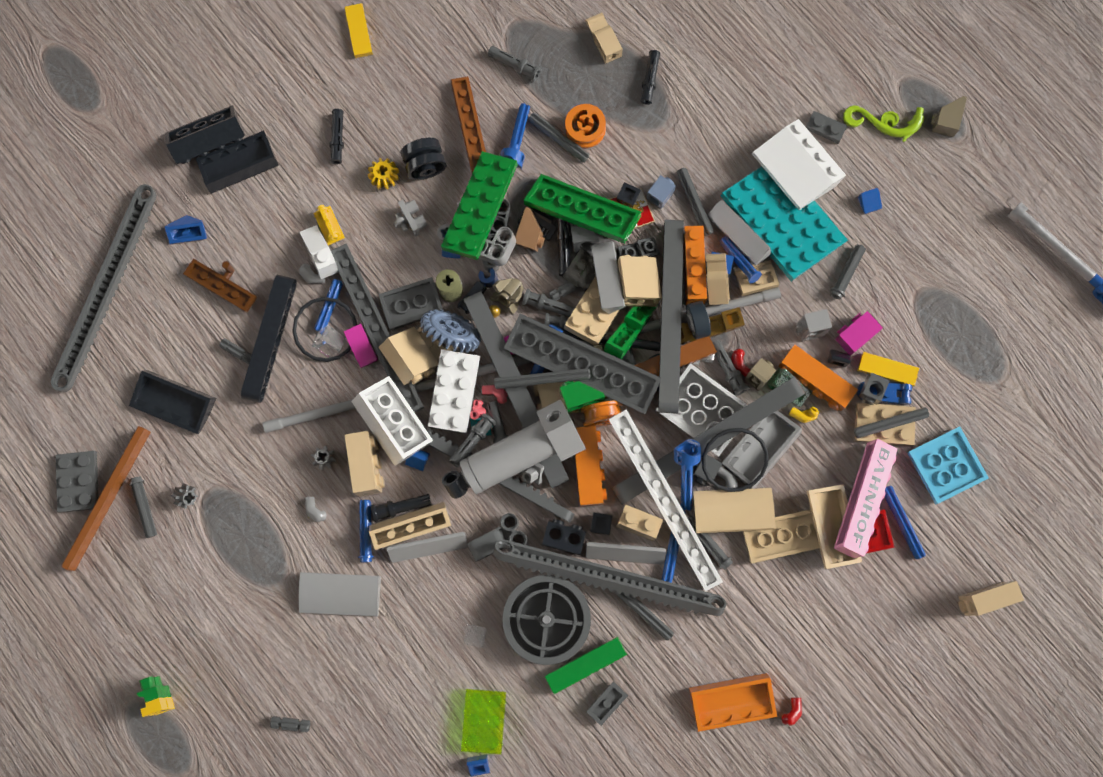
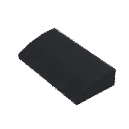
[196,130,279,194]
[129,370,216,434]

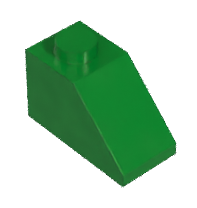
[559,381,605,413]

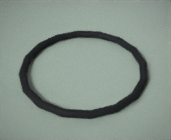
[292,297,357,362]
[702,428,768,492]

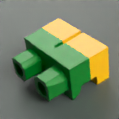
[137,676,175,717]

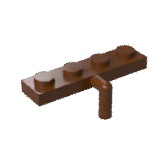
[183,258,257,313]

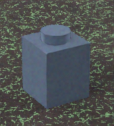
[646,175,676,209]

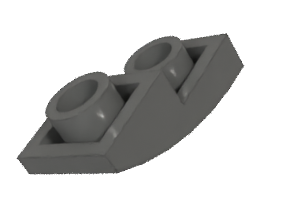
[616,237,660,257]

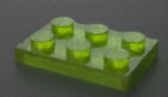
[461,689,507,755]

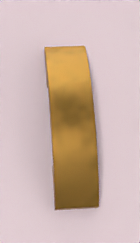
[681,307,745,345]

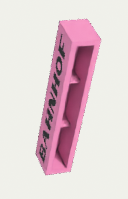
[834,439,897,558]

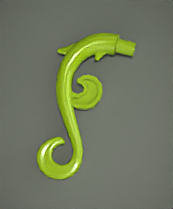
[843,105,924,142]

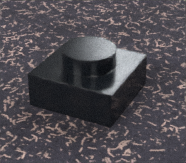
[616,182,641,208]
[590,512,613,535]

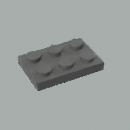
[378,277,443,331]
[55,451,99,513]

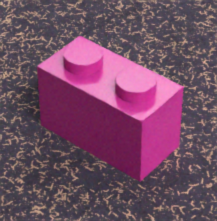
[835,311,883,356]

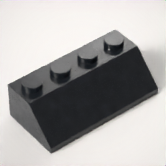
[165,105,245,165]

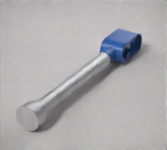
[1008,202,1103,304]

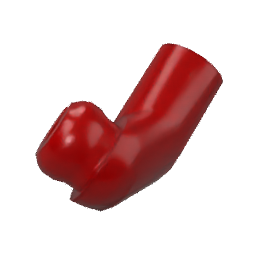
[731,349,751,377]
[781,697,802,726]

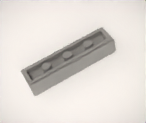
[707,199,771,265]
[591,241,625,314]
[387,532,468,563]
[586,542,666,564]

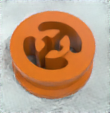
[565,104,606,148]
[580,401,623,427]

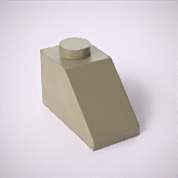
[931,96,967,137]
[744,358,776,391]

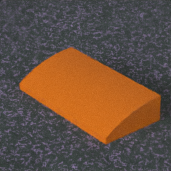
[689,673,777,732]

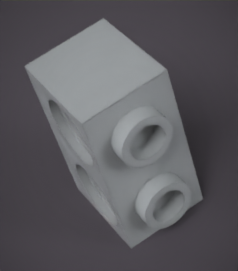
[796,309,832,341]

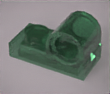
[767,368,811,408]

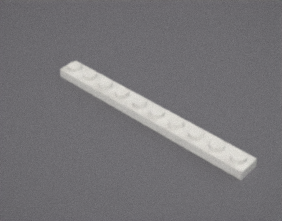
[609,409,723,591]

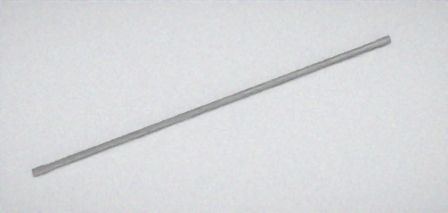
[263,287,781,433]

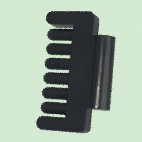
[518,209,557,241]

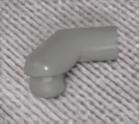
[305,497,326,522]

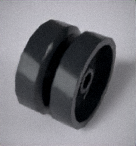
[400,137,447,180]

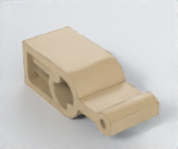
[586,13,623,64]
[706,253,730,305]

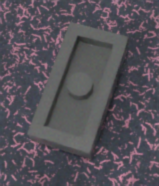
[806,111,847,144]
[586,681,628,726]

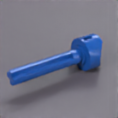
[500,103,530,170]
[674,439,701,511]

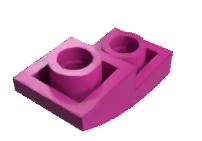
[343,324,378,368]

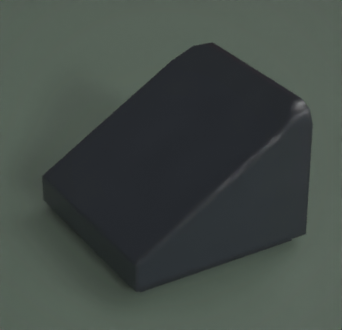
[828,349,851,367]

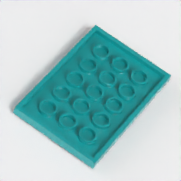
[721,166,848,282]

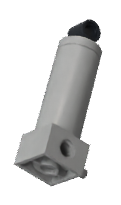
[442,399,586,499]

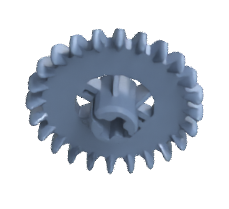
[420,310,481,353]

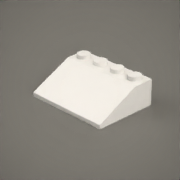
[752,119,846,210]
[656,363,747,456]

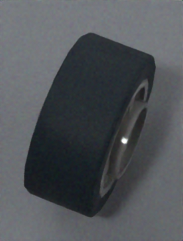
[686,301,711,340]

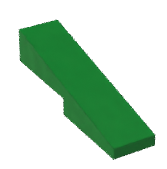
[604,304,658,360]
[545,637,628,695]

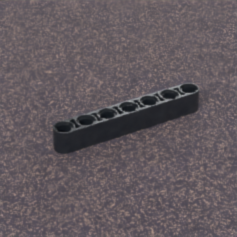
[241,275,297,403]

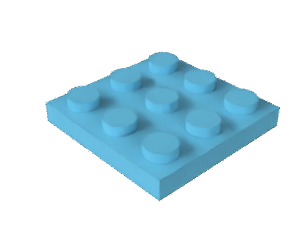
[907,426,989,505]

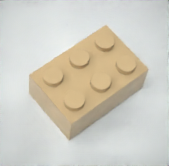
[345,431,385,497]

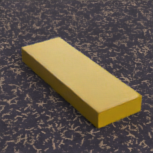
[345,3,373,58]
[857,352,919,387]

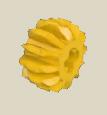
[368,157,399,190]

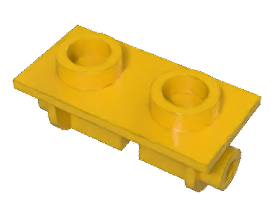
[313,205,345,246]

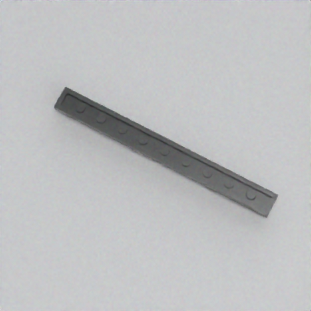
[331,243,424,413]

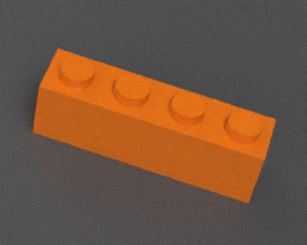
[683,226,707,305]
[778,345,858,411]
[575,426,607,507]

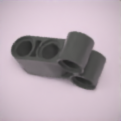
[467,513,528,562]

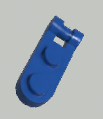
[857,381,912,405]

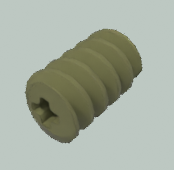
[436,269,463,302]

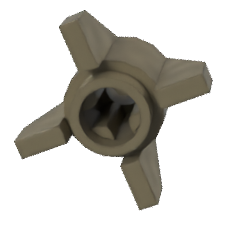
[490,278,524,314]

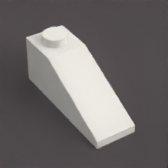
[300,225,338,279]

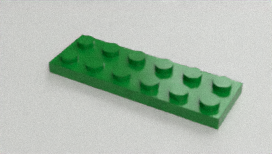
[441,151,518,260]
[524,174,641,244]

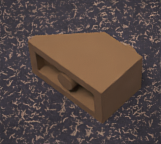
[515,207,545,252]

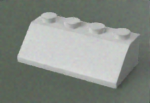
[351,376,433,466]

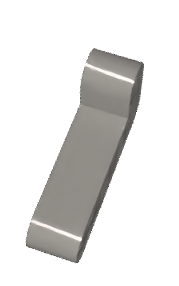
[437,224,516,266]

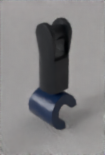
[457,268,498,314]

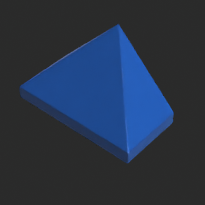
[165,215,207,244]

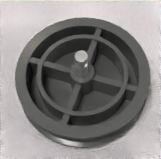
[502,575,591,665]

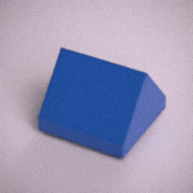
[405,450,430,471]
[467,754,490,776]

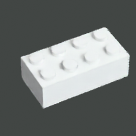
[428,349,480,433]

